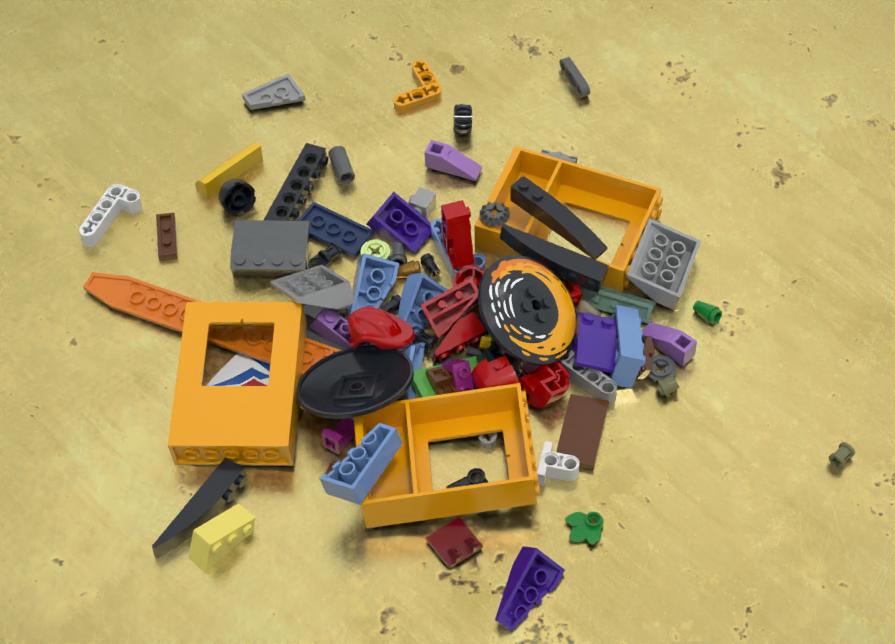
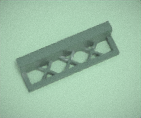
[579,286,657,324]

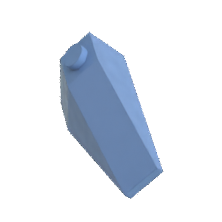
[349,253,399,315]
[398,272,448,349]

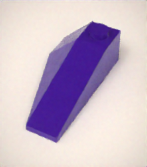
[495,546,565,631]

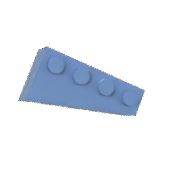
[609,305,646,388]
[319,423,402,505]

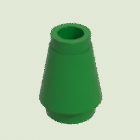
[693,300,722,324]

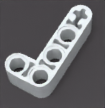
[79,184,142,247]

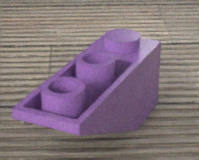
[425,140,482,181]
[309,307,371,349]
[642,322,697,366]

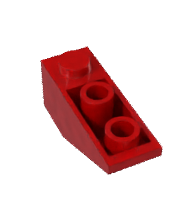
[432,312,486,362]

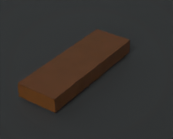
[156,212,178,261]

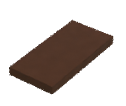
[556,394,609,470]

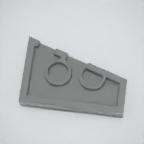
[242,74,306,110]

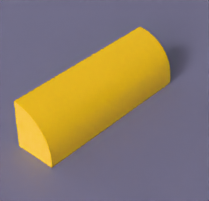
[195,142,263,198]

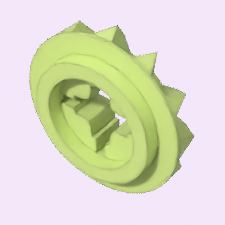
[360,239,390,260]

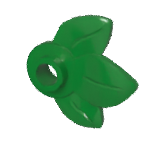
[565,512,604,545]

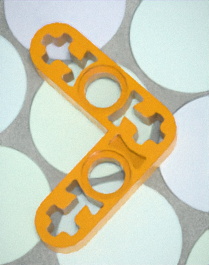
[394,60,442,112]

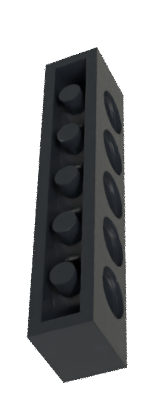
[264,143,329,221]

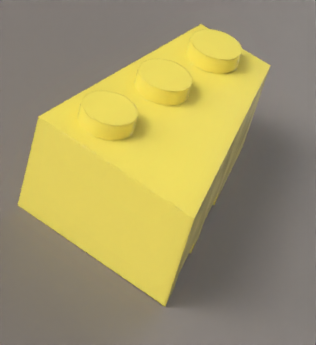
[188,503,255,573]

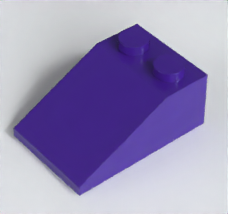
[366,192,431,254]
[573,312,617,373]

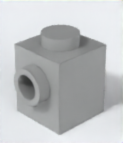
[408,187,436,219]

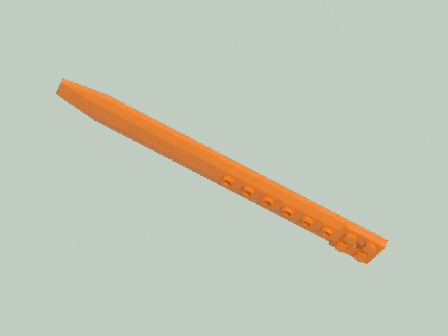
[83,272,341,375]

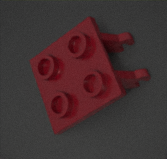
[426,517,483,569]

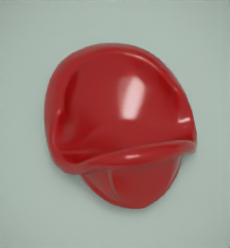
[348,306,415,350]

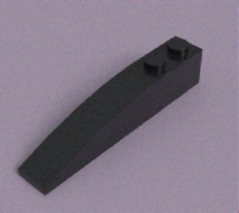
[510,176,608,260]
[500,224,609,293]
[152,457,247,558]

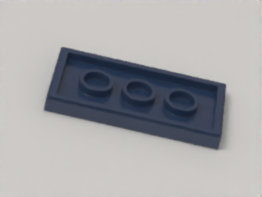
[297,202,375,260]

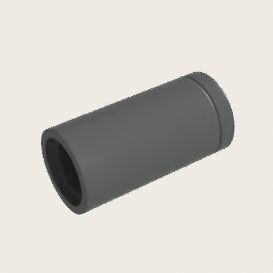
[328,146,355,185]

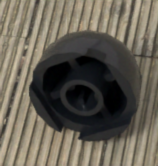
[218,178,256,216]

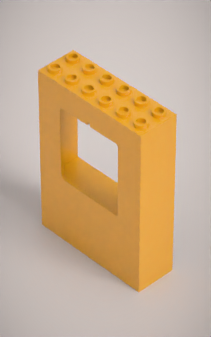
[474,146,663,292]
[168,301,307,466]
[354,383,540,528]

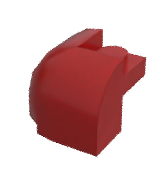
[471,355,523,391]
[519,361,570,408]

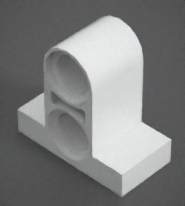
[537,441,579,486]

